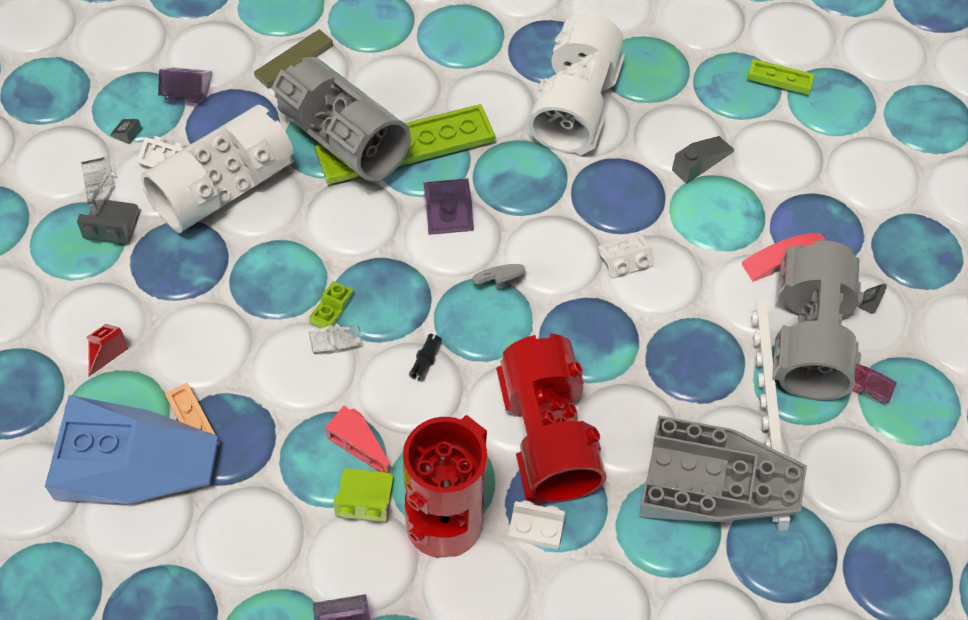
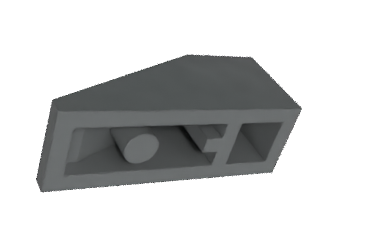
[672,136,734,184]

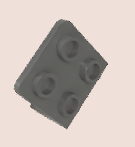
[77,199,139,244]

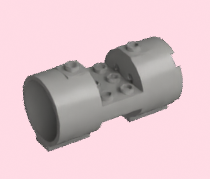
[271,57,411,181]
[772,240,863,400]

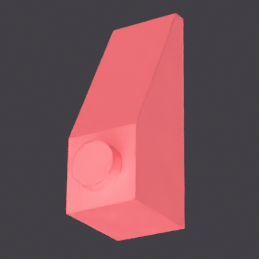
[325,406,390,473]

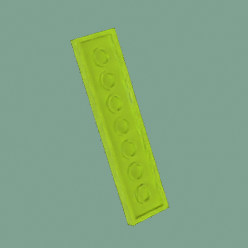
[314,104,496,185]

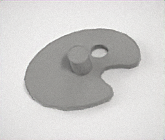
[472,264,525,289]

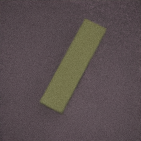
[254,29,333,88]

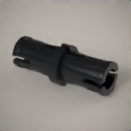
[409,334,442,381]

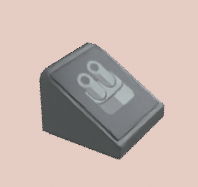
[110,119,141,144]
[858,283,887,314]

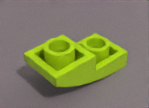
[309,281,354,332]

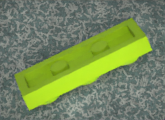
[747,59,815,95]

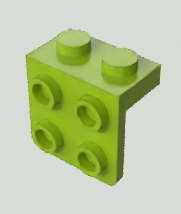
[334,468,393,522]

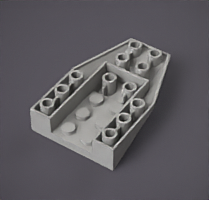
[640,415,807,522]

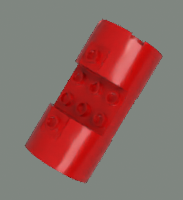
[496,334,607,505]
[403,414,487,558]

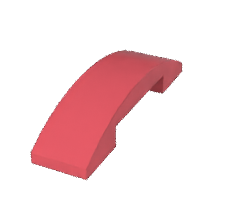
[742,233,825,282]

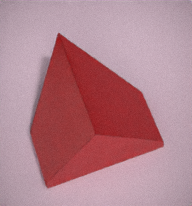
[86,324,128,377]

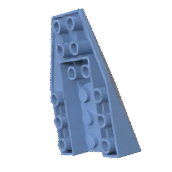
[45,395,219,504]

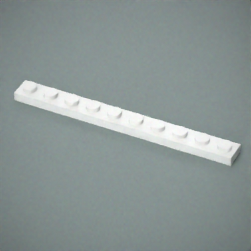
[752,302,790,531]

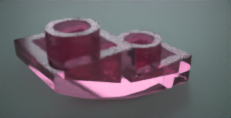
[853,364,897,405]

